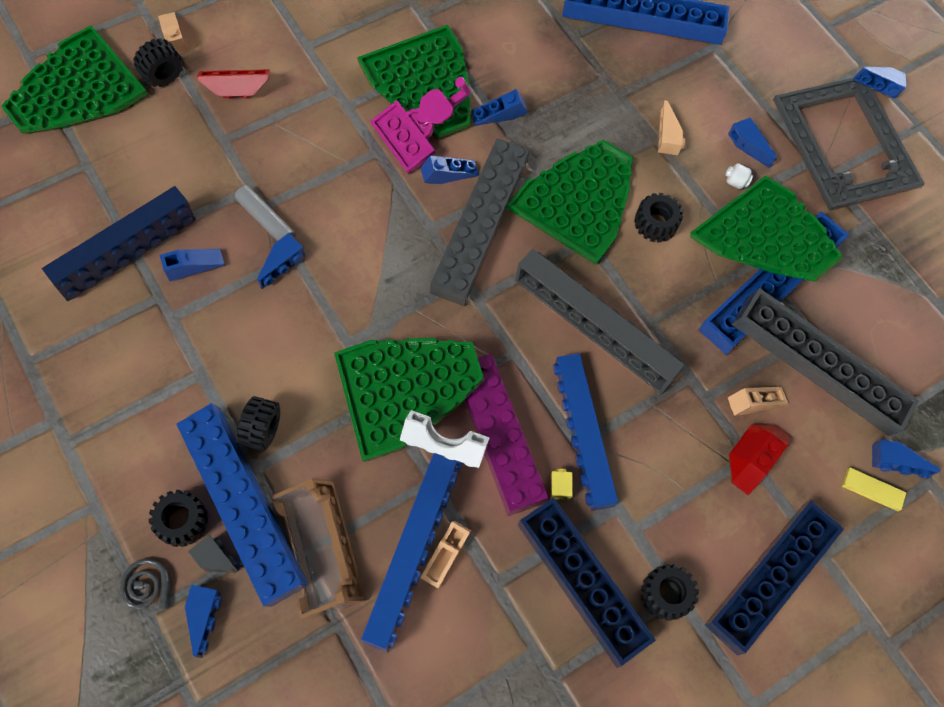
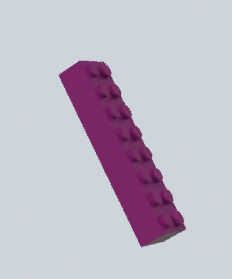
[464,354,548,517]

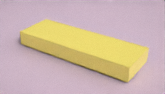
[842,468,906,511]

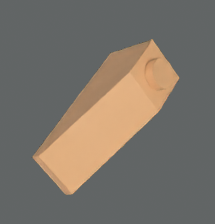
[158,12,187,54]
[658,100,685,155]
[728,387,788,415]

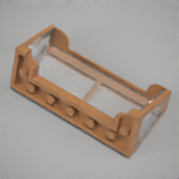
[271,478,366,619]

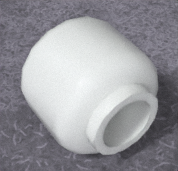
[725,163,753,189]

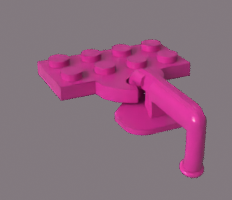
[370,77,471,174]

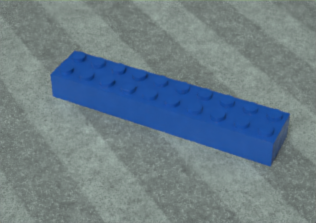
[562,0,729,45]
[699,211,849,355]
[176,403,309,607]
[361,453,463,653]

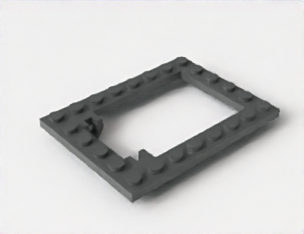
[773,78,925,211]

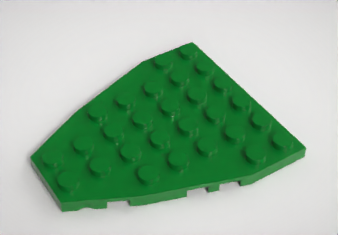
[1,25,148,134]
[357,25,470,139]
[507,139,633,265]
[690,176,842,282]
[334,338,485,462]

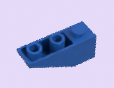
[853,67,906,99]
[471,89,528,126]
[728,117,777,168]
[420,156,479,184]
[257,233,305,289]
[160,249,225,281]
[872,439,940,478]
[185,585,222,658]

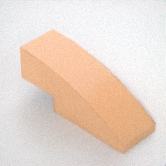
[420,521,471,589]

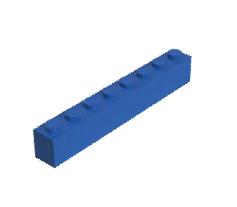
[553,353,618,511]

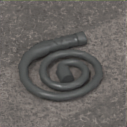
[120,558,171,610]

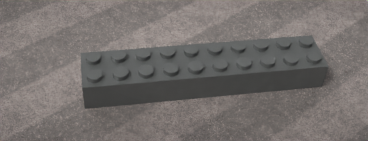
[430,138,529,306]
[515,249,684,395]
[732,288,918,436]

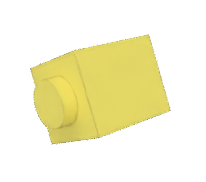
[549,469,572,501]

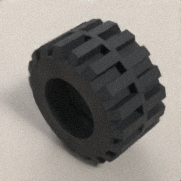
[133,38,184,87]
[634,193,683,243]
[237,396,280,451]
[149,490,208,547]
[641,564,699,621]

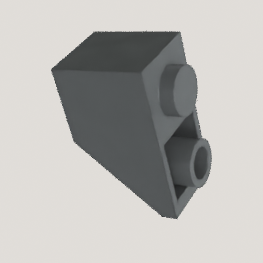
[188,535,238,573]

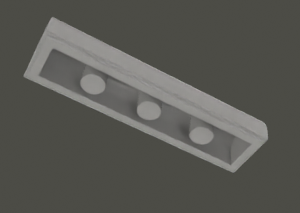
[235,185,296,241]

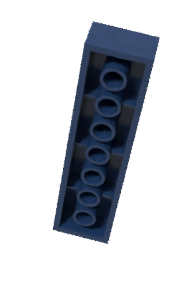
[41,186,196,302]
[518,497,656,668]
[705,501,844,656]

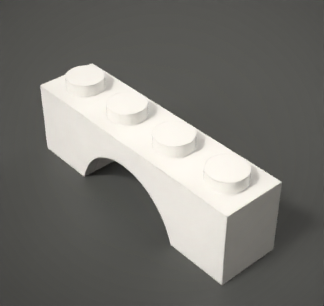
[400,410,489,468]

